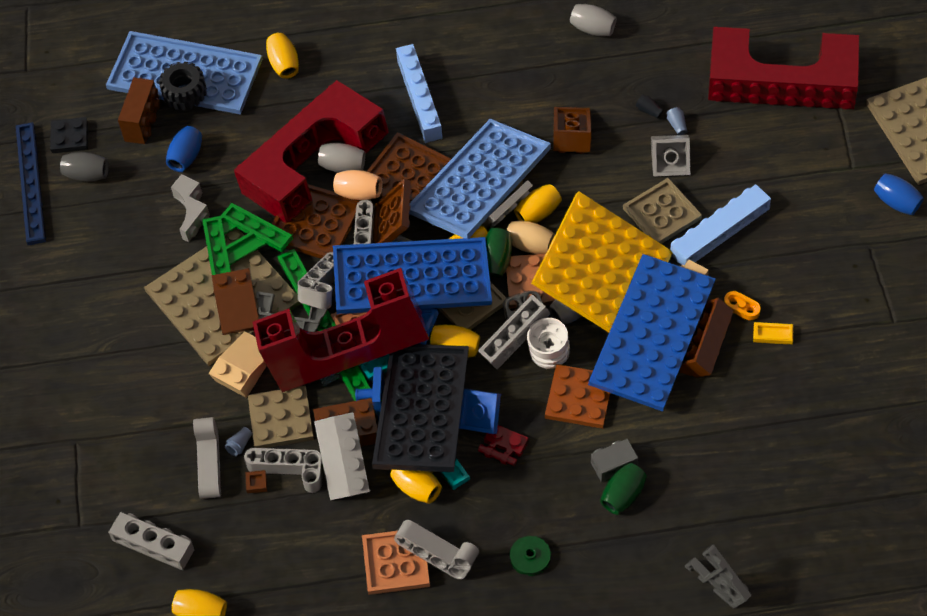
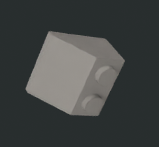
[651,135,690,176]

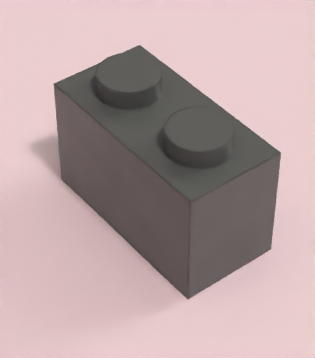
[591,439,638,483]

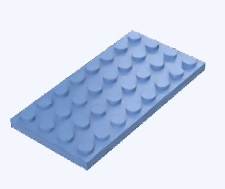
[106,31,263,114]
[409,119,551,239]

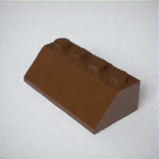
[679,298,733,378]

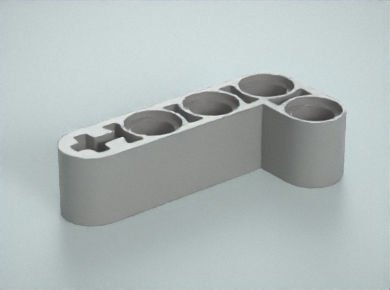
[354,200,374,244]
[298,252,335,309]
[193,417,221,499]
[244,448,324,493]
[394,520,479,579]

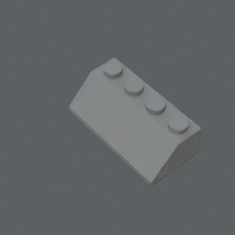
[314,412,370,500]

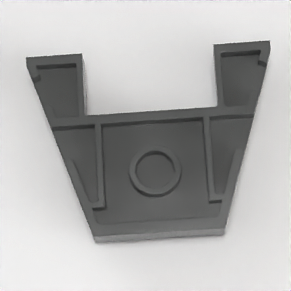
[256,291,329,332]
[685,545,752,608]

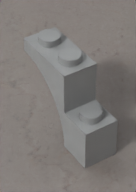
[171,174,210,242]

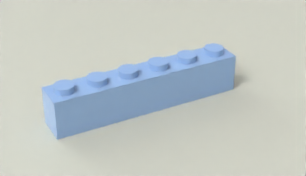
[396,44,443,143]
[670,184,771,265]

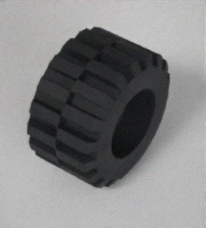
[159,62,207,110]

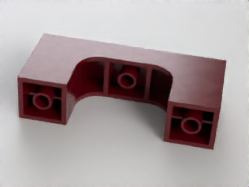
[708,27,859,109]
[234,80,389,223]
[252,268,429,392]

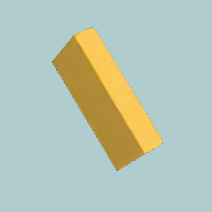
[753,322,793,344]

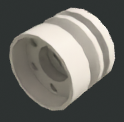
[527,318,570,369]

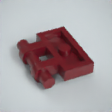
[478,425,529,466]

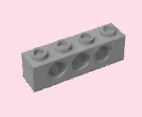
[478,295,551,369]
[109,512,194,570]

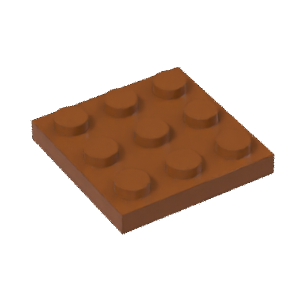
[545,364,611,429]

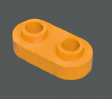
[724,291,760,320]

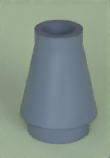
[667,107,688,135]
[225,427,252,456]

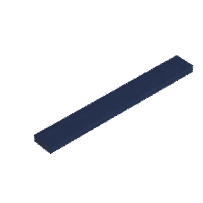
[16,122,46,245]

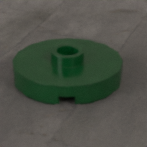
[510,536,551,576]

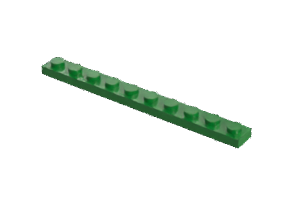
[277,249,370,401]

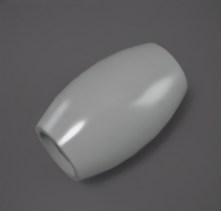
[570,4,617,36]
[318,143,365,172]

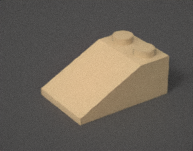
[209,331,267,398]

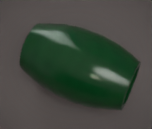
[485,228,512,278]
[600,463,647,515]

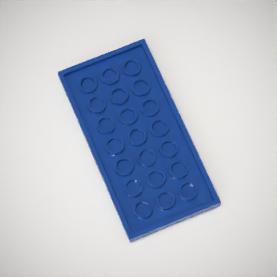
[333,237,492,314]
[588,254,715,412]

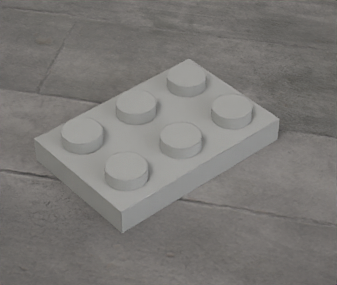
[482,180,533,229]

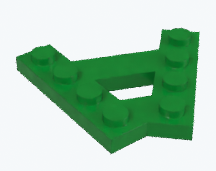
[202,203,293,275]

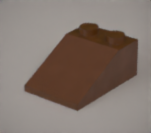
[553,107,591,153]
[211,268,259,335]

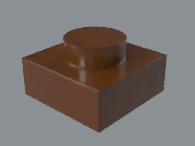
[246,470,267,494]

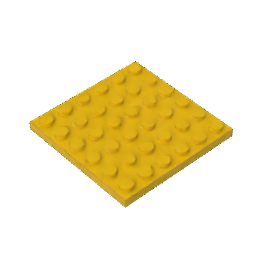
[531,191,672,332]

